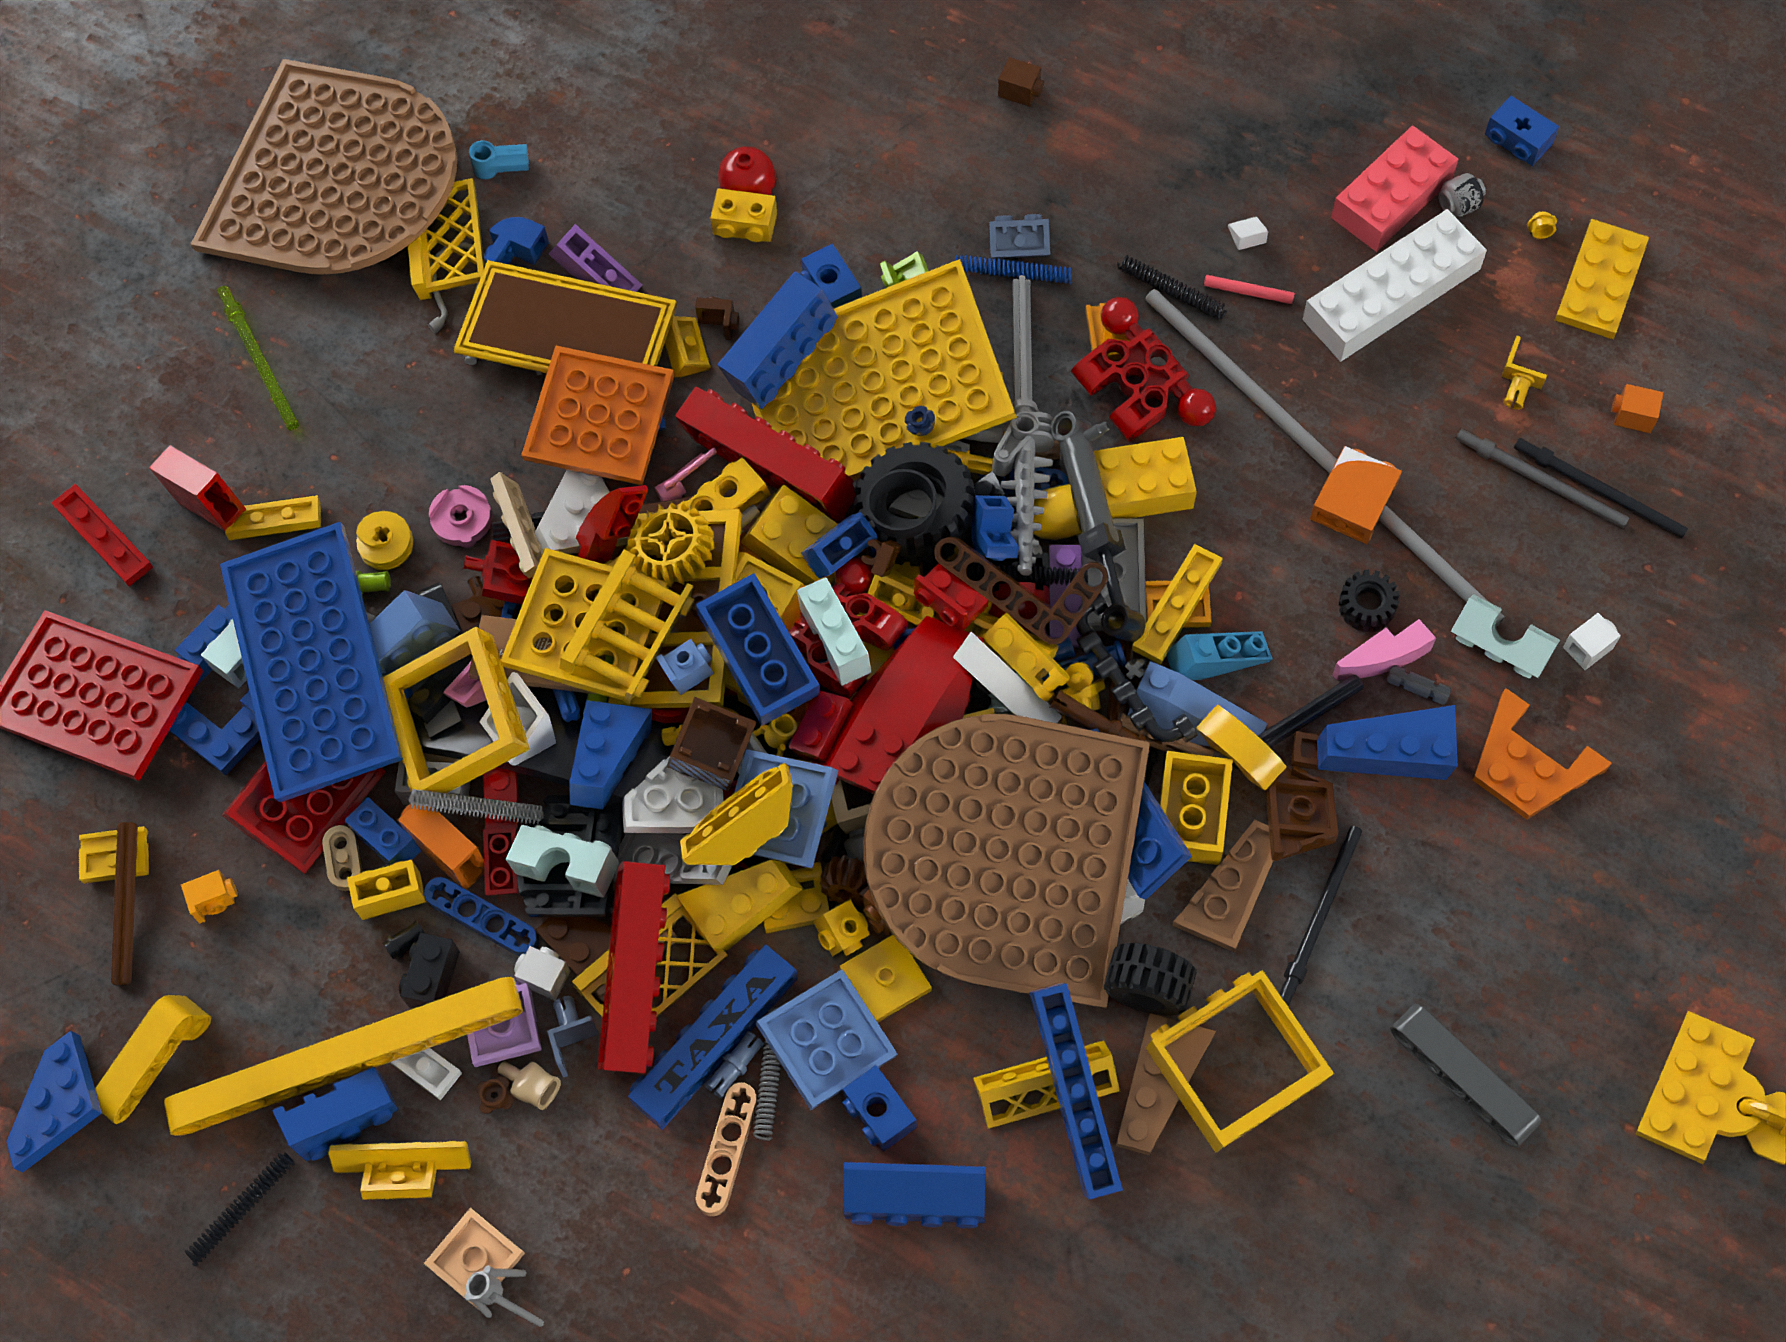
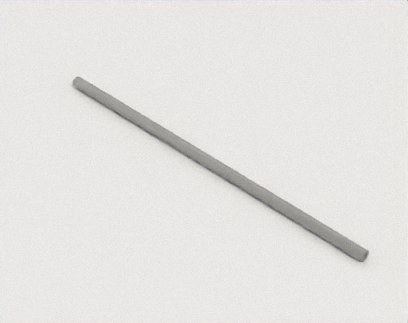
[1145,289,1505,627]

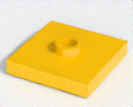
[840,935,932,1023]

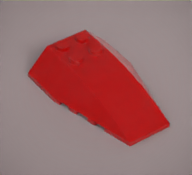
[811,615,984,795]

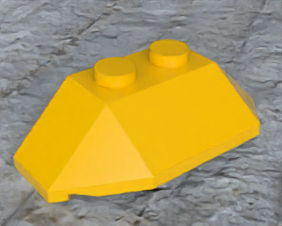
[680,763,793,865]

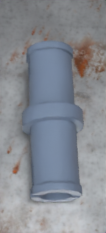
[705,1031,764,1098]

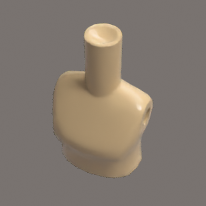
[498,1061,561,1110]

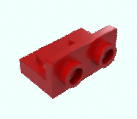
[913,563,989,631]

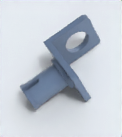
[547,996,598,1078]

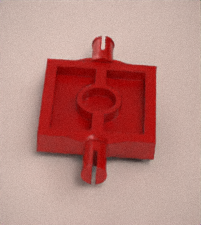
[463,540,533,605]

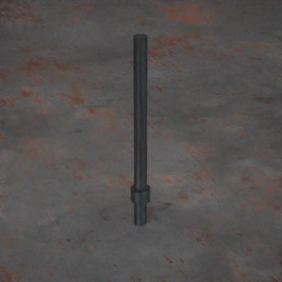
[1514,438,1688,539]
[1279,826,1362,1006]

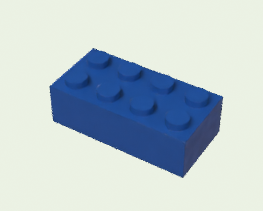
[717,271,838,410]
[696,573,819,726]

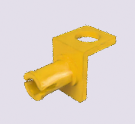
[1501,336,1547,410]

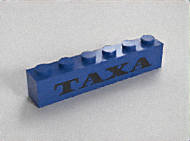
[628,944,798,1130]

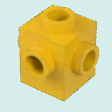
[813,900,870,956]

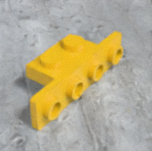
[328,1141,471,1199]

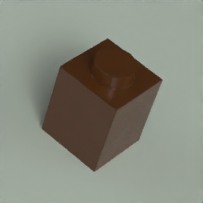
[998,57,1044,107]

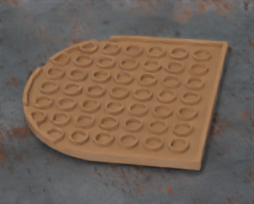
[191,59,457,274]
[863,714,1150,1008]

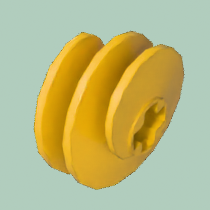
[356,511,414,570]

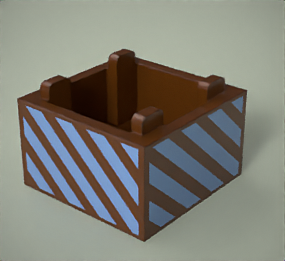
[667,697,756,792]

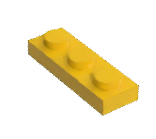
[225,495,321,540]

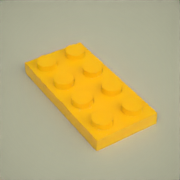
[1554,219,1649,339]

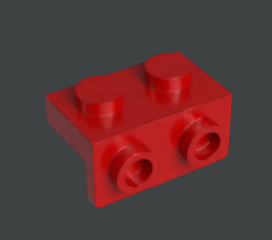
[788,690,853,762]

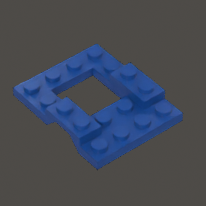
[169,604,261,776]

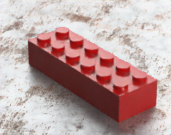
[675,386,856,524]
[597,861,670,1073]

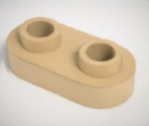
[322,825,363,891]

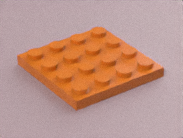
[521,346,675,485]

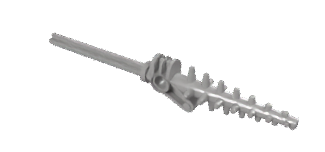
[992,275,1054,575]

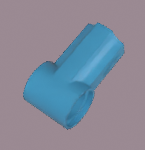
[469,140,529,179]

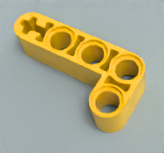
[95,995,211,1124]

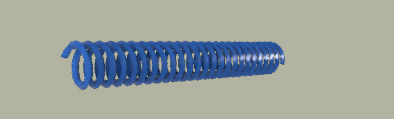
[955,254,1072,285]

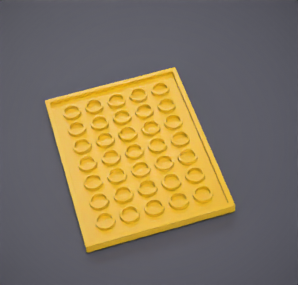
[752,259,1017,481]

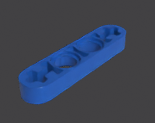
[424,877,539,956]

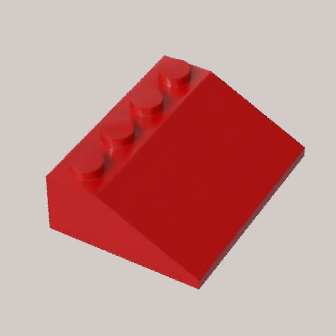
[221,761,386,874]

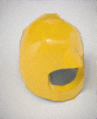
[1033,484,1081,540]

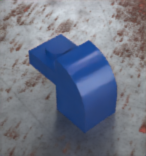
[484,217,549,265]
[971,495,1019,561]

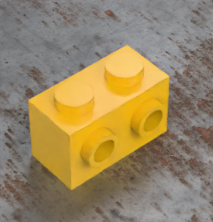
[710,188,777,242]
[347,859,427,920]

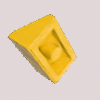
[665,316,710,377]

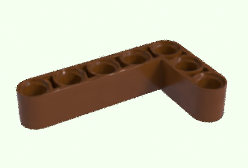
[934,537,1108,644]

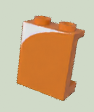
[1310,446,1402,545]

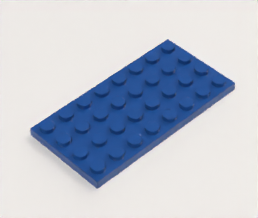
[220,522,403,802]

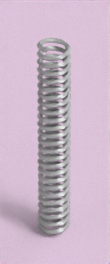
[752,1007,781,1141]

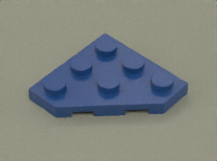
[6,1031,102,1172]

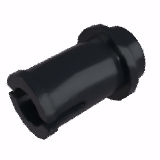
[382,920,425,959]

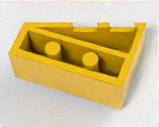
[676,859,803,951]

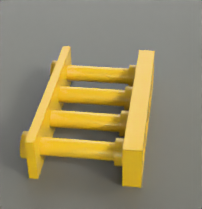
[559,549,695,705]

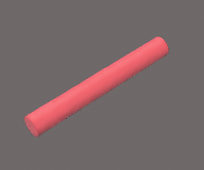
[1204,274,1295,304]

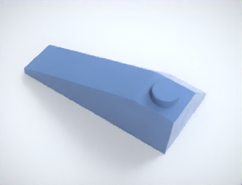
[1127,661,1268,746]

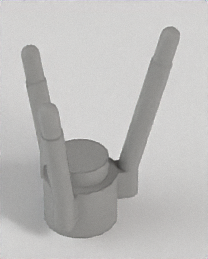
[465,1265,544,1327]

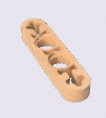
[696,1083,758,1216]

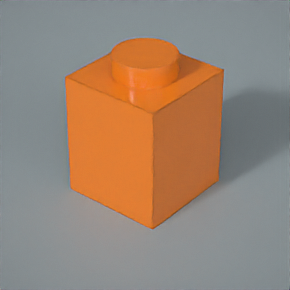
[1611,384,1664,434]

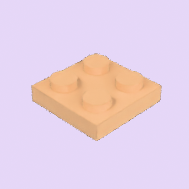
[424,1208,525,1310]

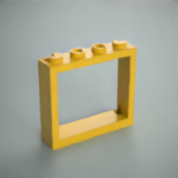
[383,627,530,794]
[1145,970,1334,1153]

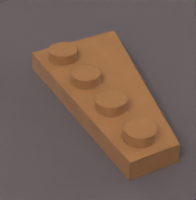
[1116,1013,1216,1155]

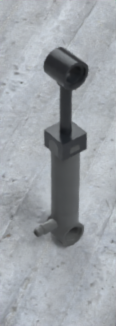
[1050,411,1146,643]

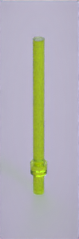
[217,285,299,431]

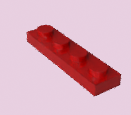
[51,484,153,587]

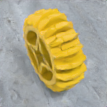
[628,502,715,587]

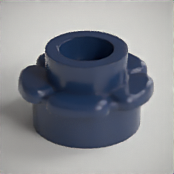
[905,406,935,436]

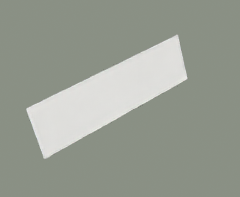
[953,632,1062,723]

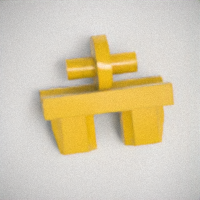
[1060,662,1105,710]

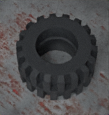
[1103,943,1197,1016]

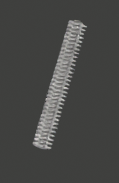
[409,789,544,825]

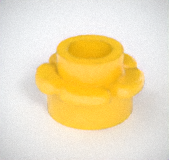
[1527,211,1557,239]

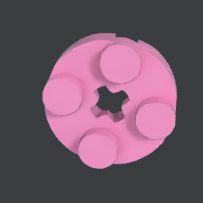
[429,485,493,548]

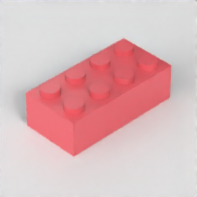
[1331,125,1459,252]

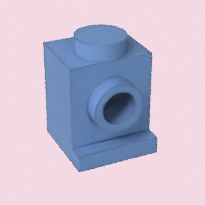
[656,639,714,695]

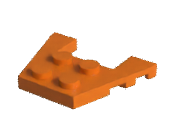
[1473,688,1612,820]

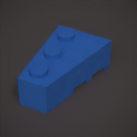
[569,700,652,809]
[272,1067,399,1161]

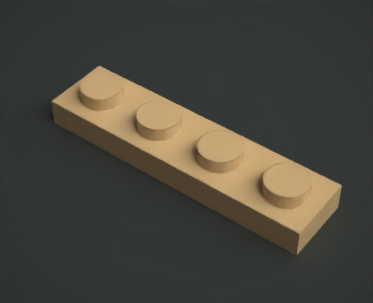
[490,472,544,578]

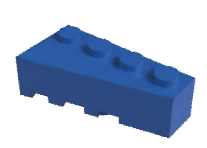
[1317,705,1458,780]

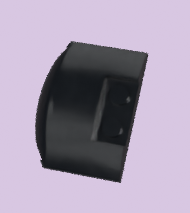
[517,795,624,917]

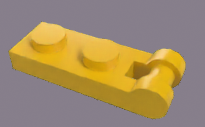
[982,613,1070,702]

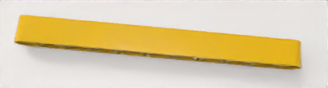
[164,977,523,1136]

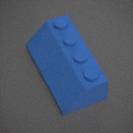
[843,1162,986,1228]

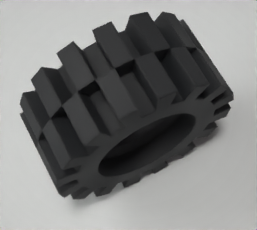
[1338,569,1400,632]

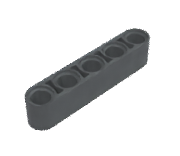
[1390,1004,1542,1148]

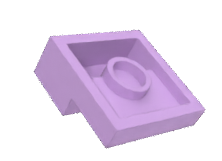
[467,982,542,1067]

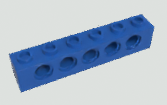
[1029,983,1123,1199]

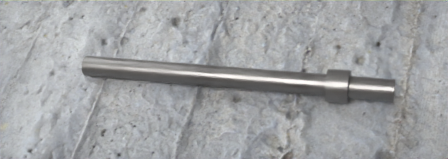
[1456,429,1629,528]

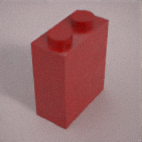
[149,446,246,531]

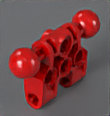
[1071,297,1216,442]
[788,556,908,699]

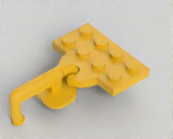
[1635,1011,1786,1164]

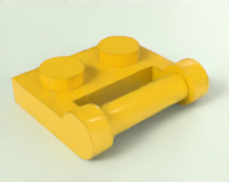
[764,862,829,933]

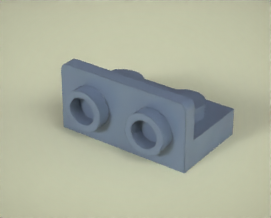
[989,214,1050,259]

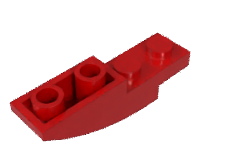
[576,485,649,564]
[483,767,522,896]

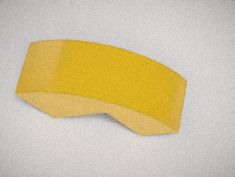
[1196,704,1287,790]

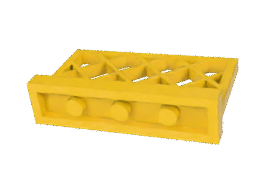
[408,178,485,300]
[572,893,728,1017]

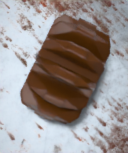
[820,855,869,907]

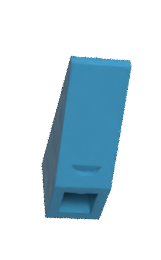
[1166,631,1272,680]

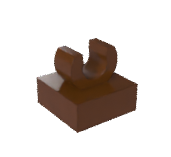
[861,539,902,577]

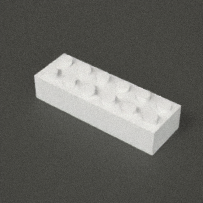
[1302,209,1487,362]

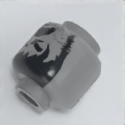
[1439,173,1486,217]

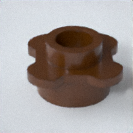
[476,1076,513,1114]

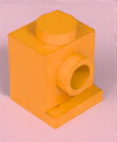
[181,870,238,924]

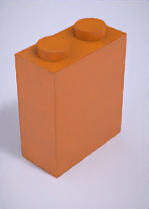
[398,804,484,890]

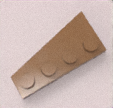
[1172,820,1274,952]

